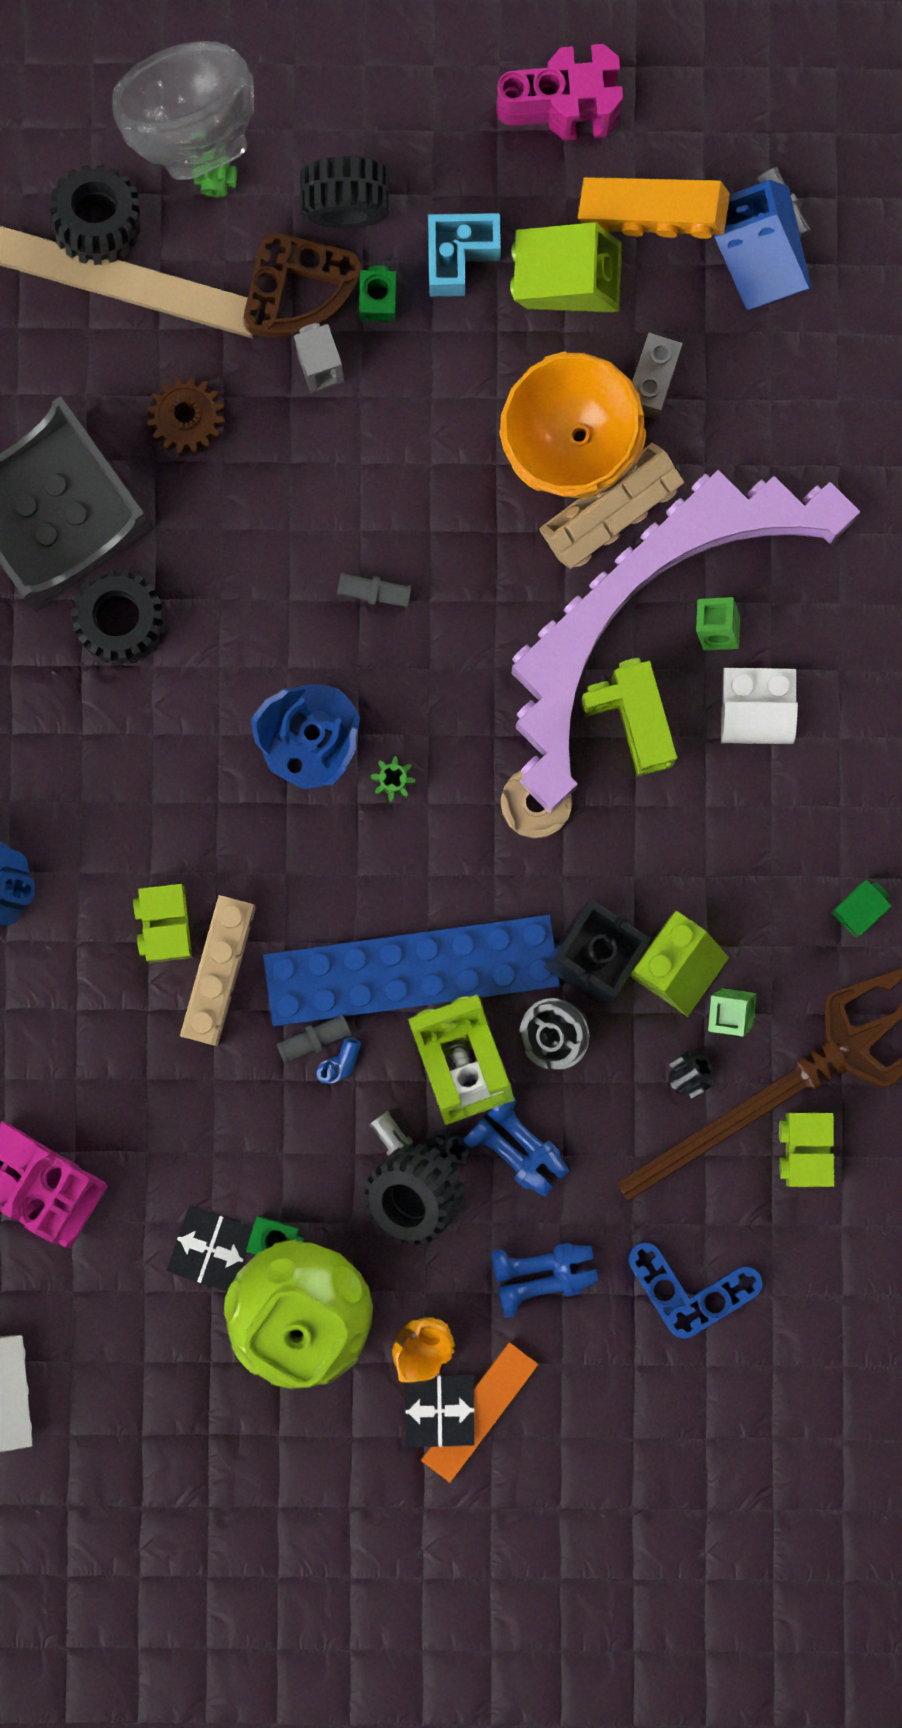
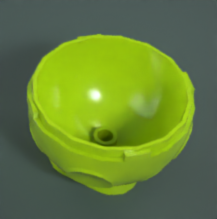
[224,1239,373,1389]

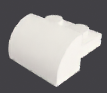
[721,668,798,744]

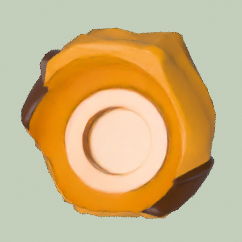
[392,1317,455,1383]

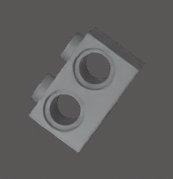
[294,323,344,393]
[632,332,683,420]

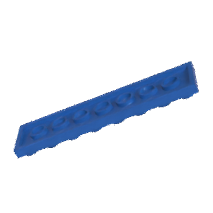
[263,915,560,1027]

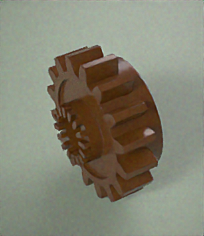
[147,376,226,456]

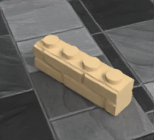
[539,443,684,569]
[180,895,256,1047]

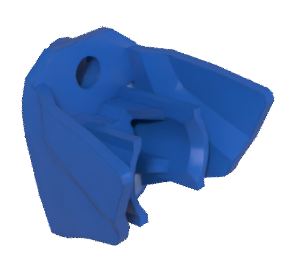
[251,685,360,790]
[0,841,35,926]

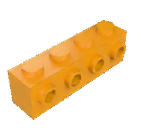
[578,177,730,239]

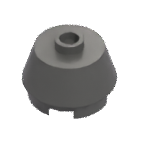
[519,998,590,1069]

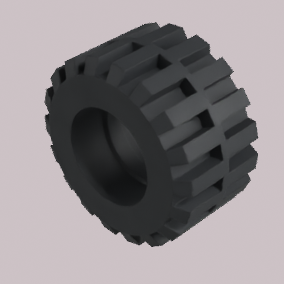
[300,156,389,228]
[49,164,141,265]
[71,569,166,665]
[363,1144,465,1246]

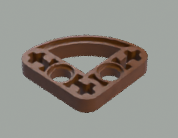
[243,233,361,338]

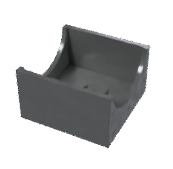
[0,396,152,612]

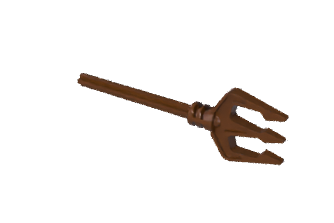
[616,969,902,1201]

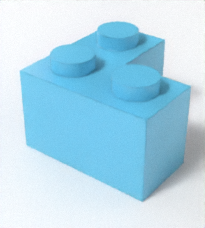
[428,213,500,297]

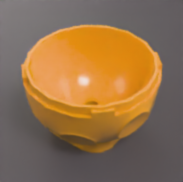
[499,351,646,498]

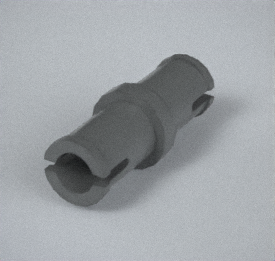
[337,572,411,608]
[276,1014,351,1064]

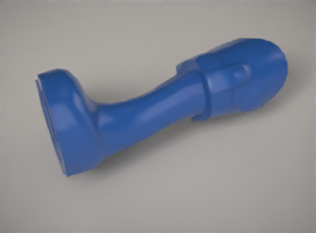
[463,1095,570,1197]
[491,1242,599,1319]

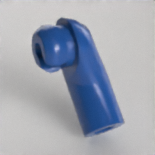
[316,1037,362,1084]

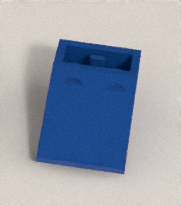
[714,180,811,311]

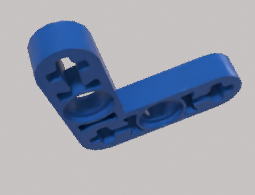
[628,1242,762,1339]

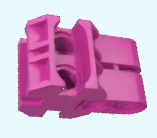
[496,44,623,140]
[0,1121,108,1249]

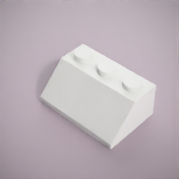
[0,1335,32,1452]

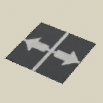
[166,1205,253,1292]
[405,1375,475,1447]

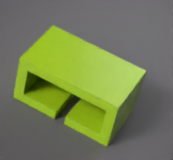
[133,884,193,963]
[779,1113,834,1187]

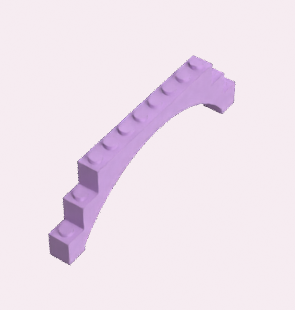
[511,470,860,814]

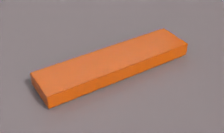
[421,1342,538,1483]

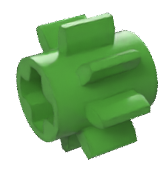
[194,154,237,197]
[371,756,416,803]

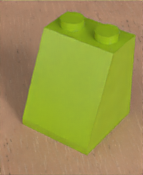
[510,222,622,312]
[629,911,729,1017]

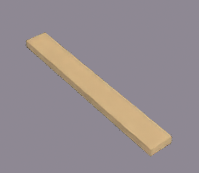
[0,226,262,338]

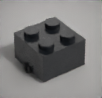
[544,899,651,1007]

